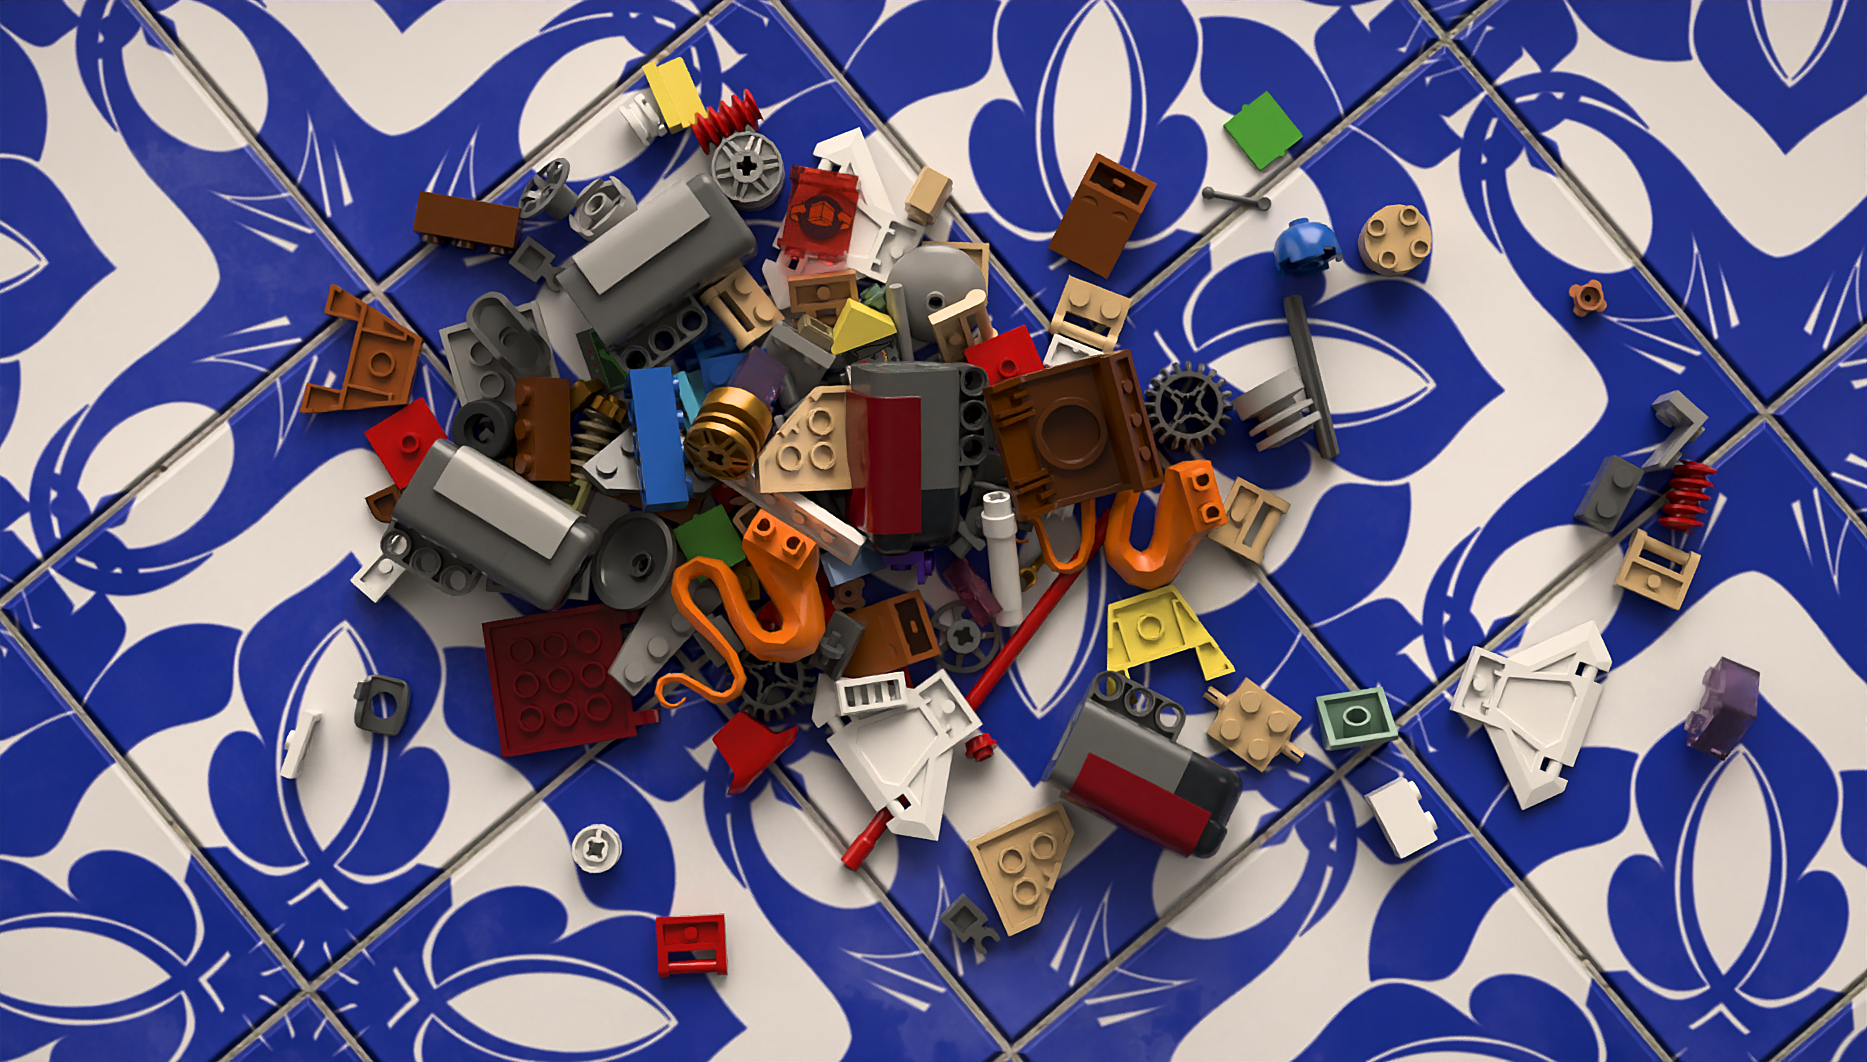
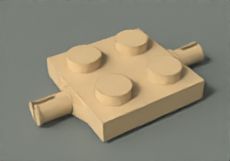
[1203,677,1305,772]

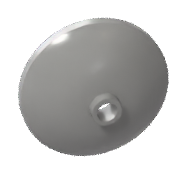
[885,244,987,343]

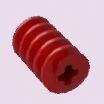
[688,88,765,155]
[1658,460,1718,535]

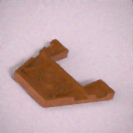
[300,284,424,414]

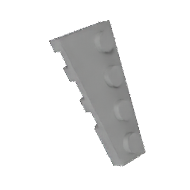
[608,550,722,696]

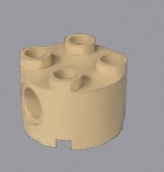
[1358,204,1432,277]

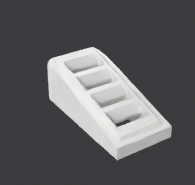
[833,671,909,717]

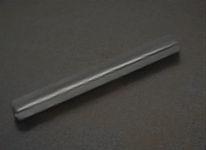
[1283,294,1340,459]

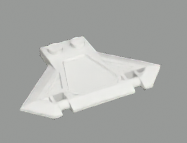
[762,127,926,311]
[1449,620,1612,810]
[812,668,983,841]

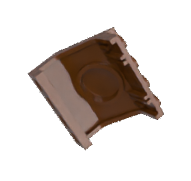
[982,348,1165,522]

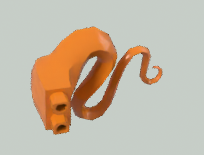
[1016,460,1228,591]
[654,509,826,710]

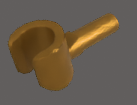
[1019,553,1045,592]

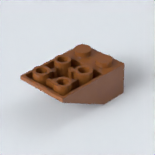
[1048,152,1157,279]
[841,589,941,679]

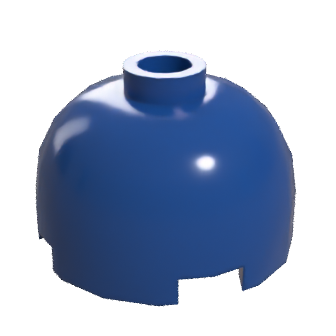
[1273,218,1343,278]

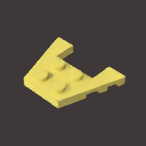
[1107,584,1235,705]

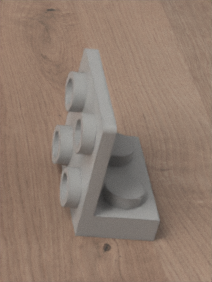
[760,319,836,400]
[1641,390,1708,472]

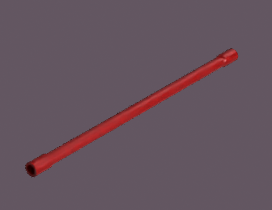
[840,507,1111,871]

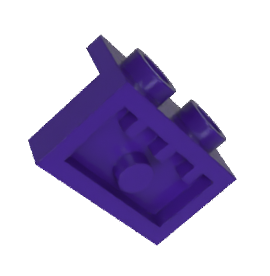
[882,549,935,585]

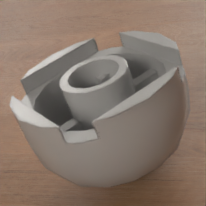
[569,176,638,243]

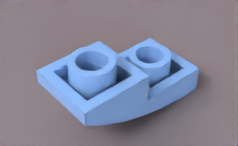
[820,546,891,587]

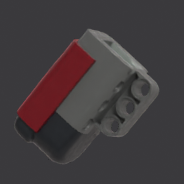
[845,361,989,556]
[1041,670,1243,859]

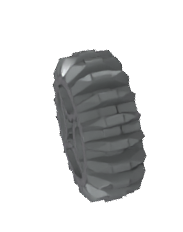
[1144,361,1234,453]
[724,629,816,722]

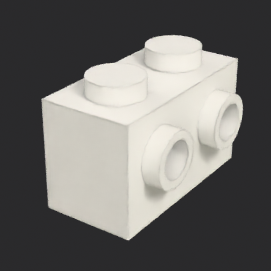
[1364,777,1438,859]

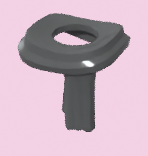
[353,674,411,736]

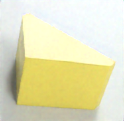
[830,298,897,355]

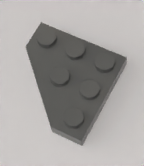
[581,426,722,499]

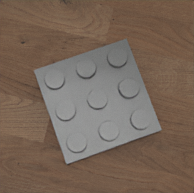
[439,301,561,425]

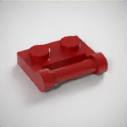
[656,913,728,979]

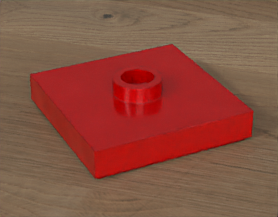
[962,324,1045,386]
[364,397,450,491]

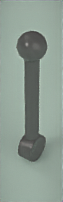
[1202,186,1271,211]

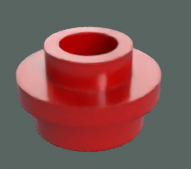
[965,733,998,762]

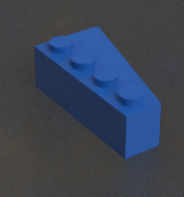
[623,366,693,513]

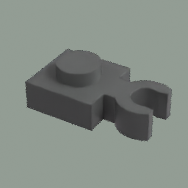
[508,236,566,293]
[939,893,1000,955]

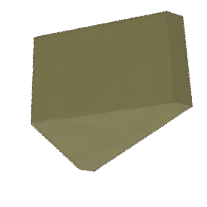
[541,476,597,516]

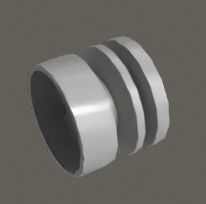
[711,131,786,212]
[1231,367,1322,452]

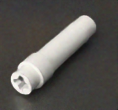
[981,491,1023,627]

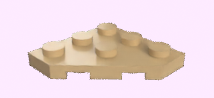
[754,385,852,494]
[967,800,1075,936]

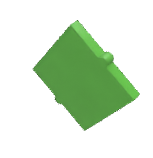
[1223,91,1304,172]
[672,504,747,583]

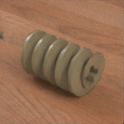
[570,408,621,484]

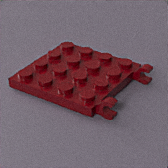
[481,603,661,758]

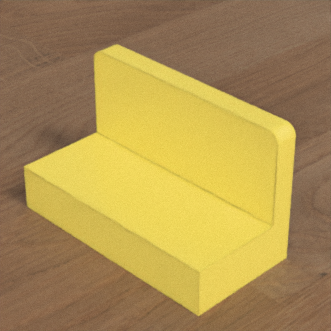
[642,57,707,134]

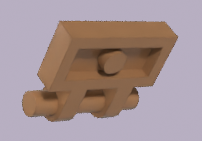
[787,269,859,330]

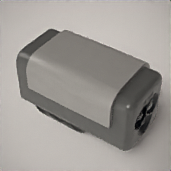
[556,173,758,375]
[380,438,602,611]

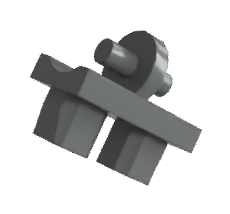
[946,506,987,559]
[808,610,866,681]

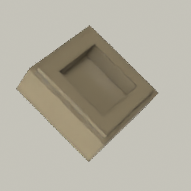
[797,313,834,351]

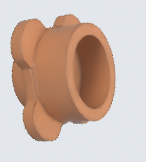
[1568,280,1607,317]
[832,577,865,611]

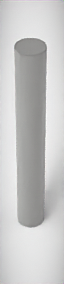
[889,283,914,361]

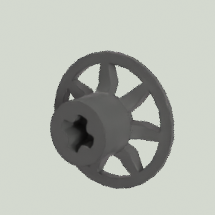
[517,158,578,221]
[930,600,1000,673]

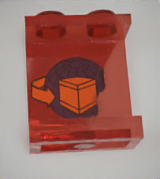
[777,165,862,265]

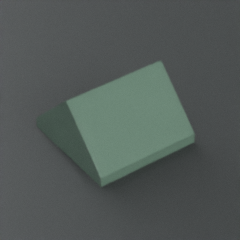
[1316,686,1398,751]

